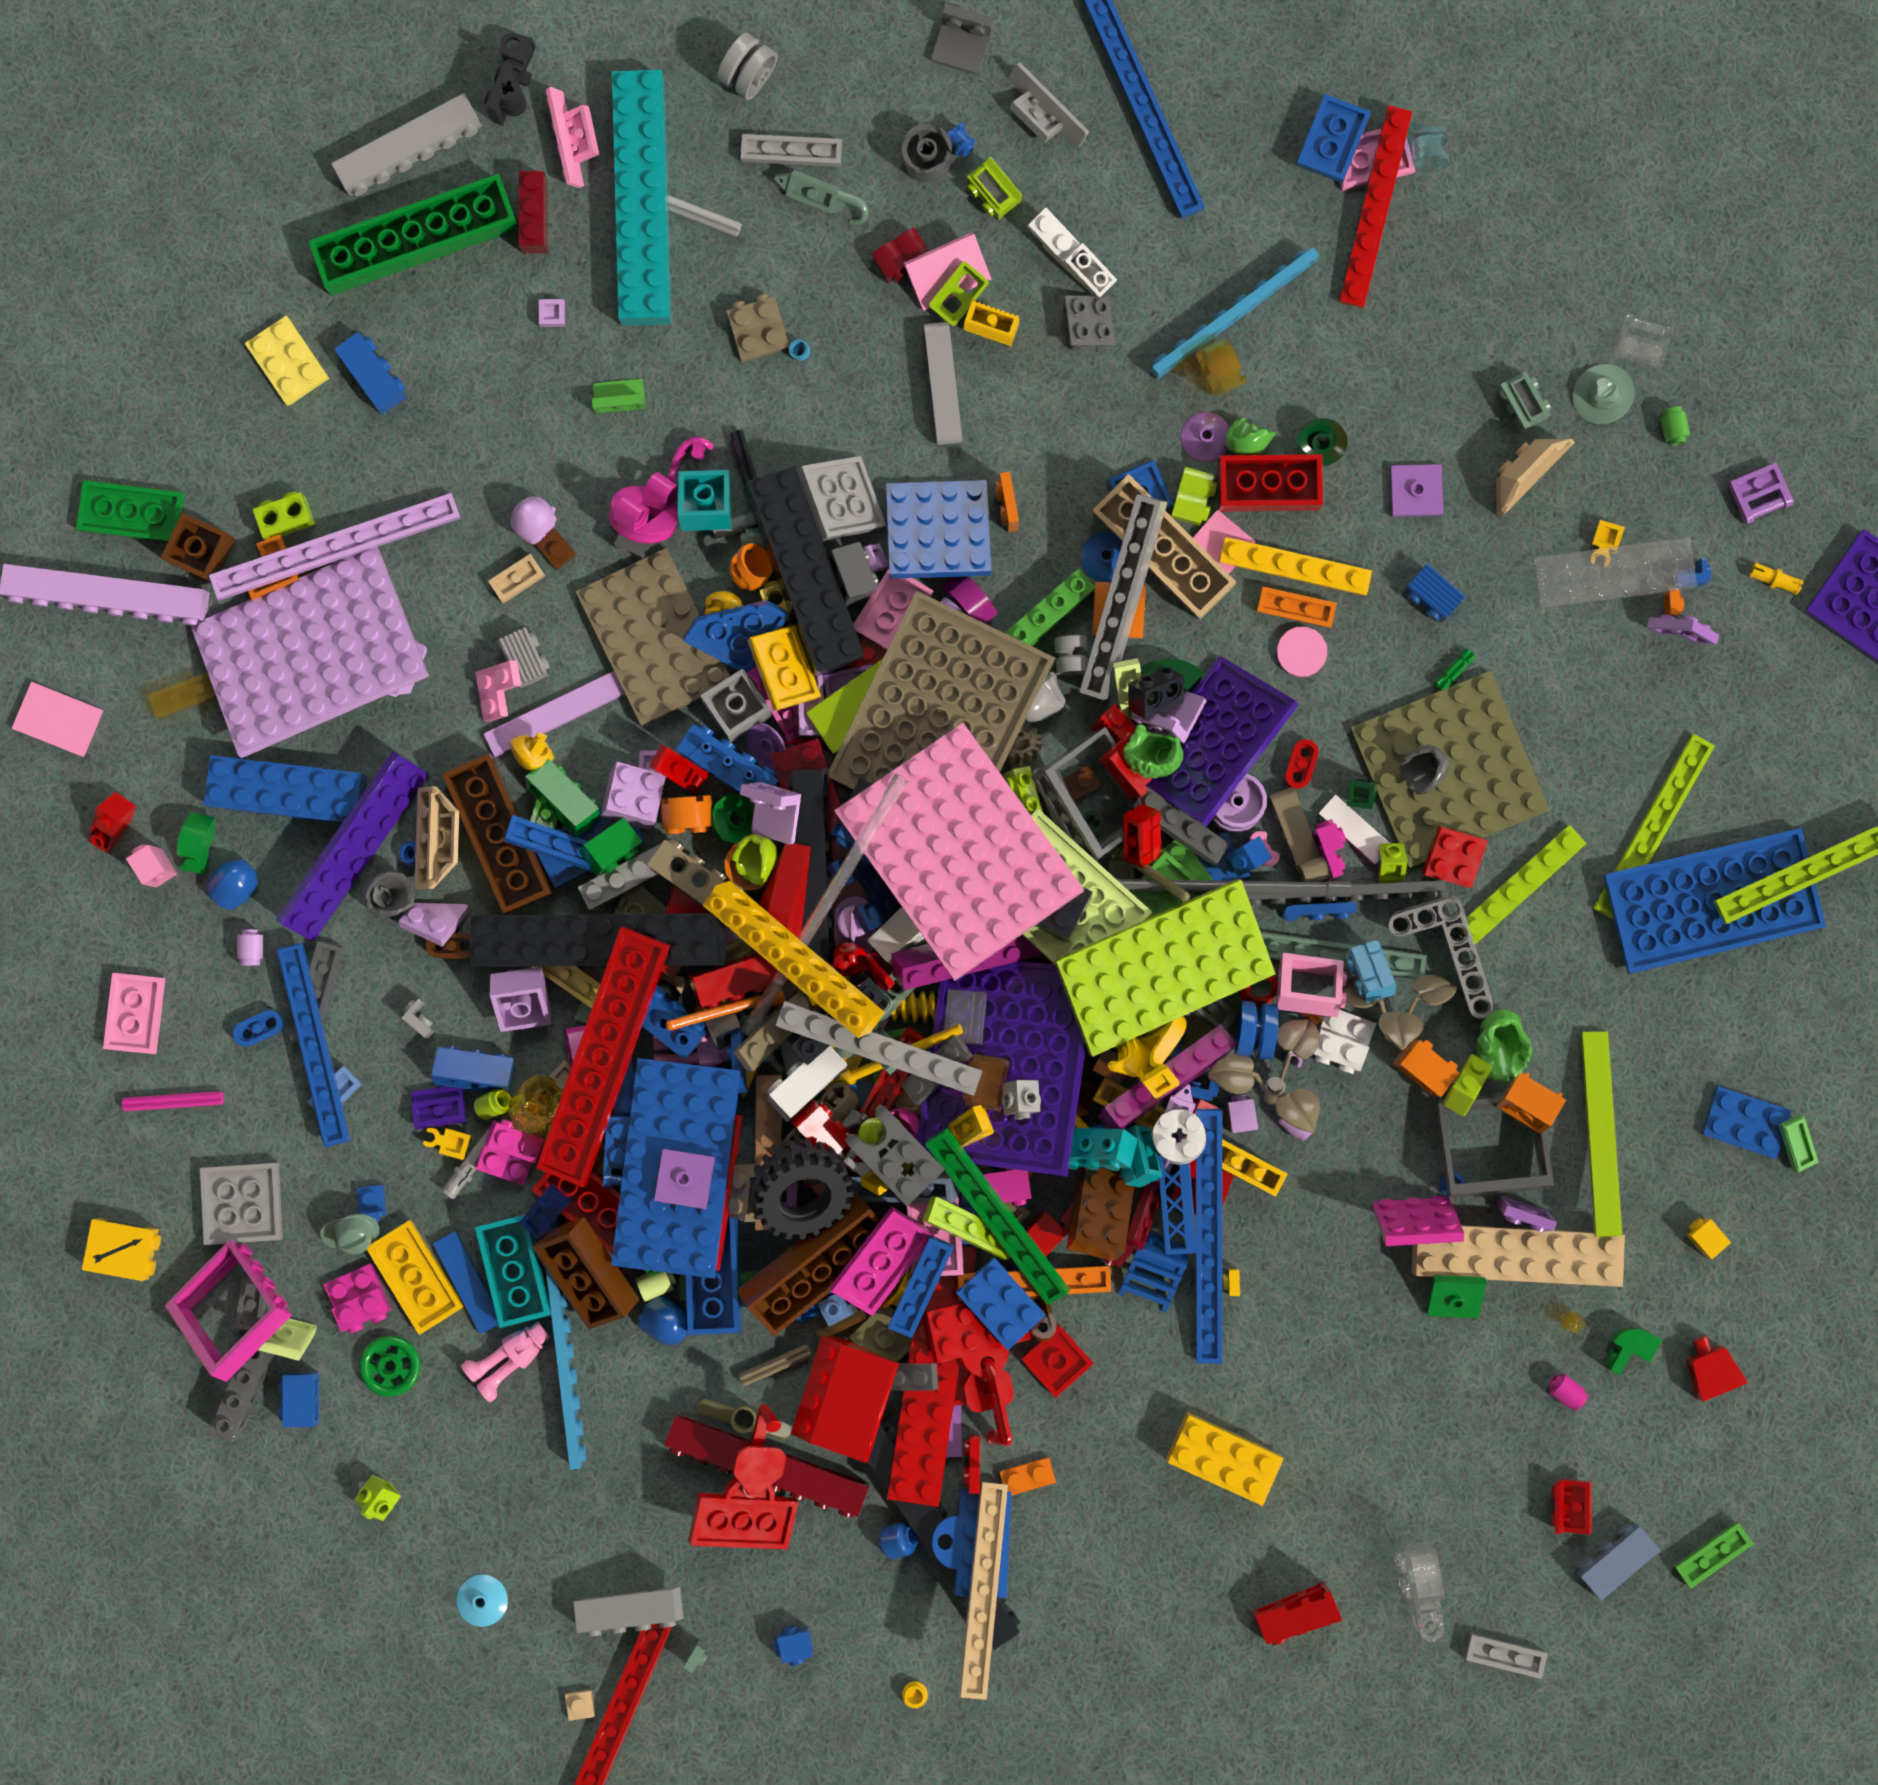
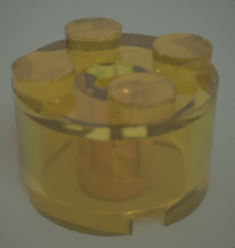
[1196,337,1247,396]
[509,1075,564,1135]

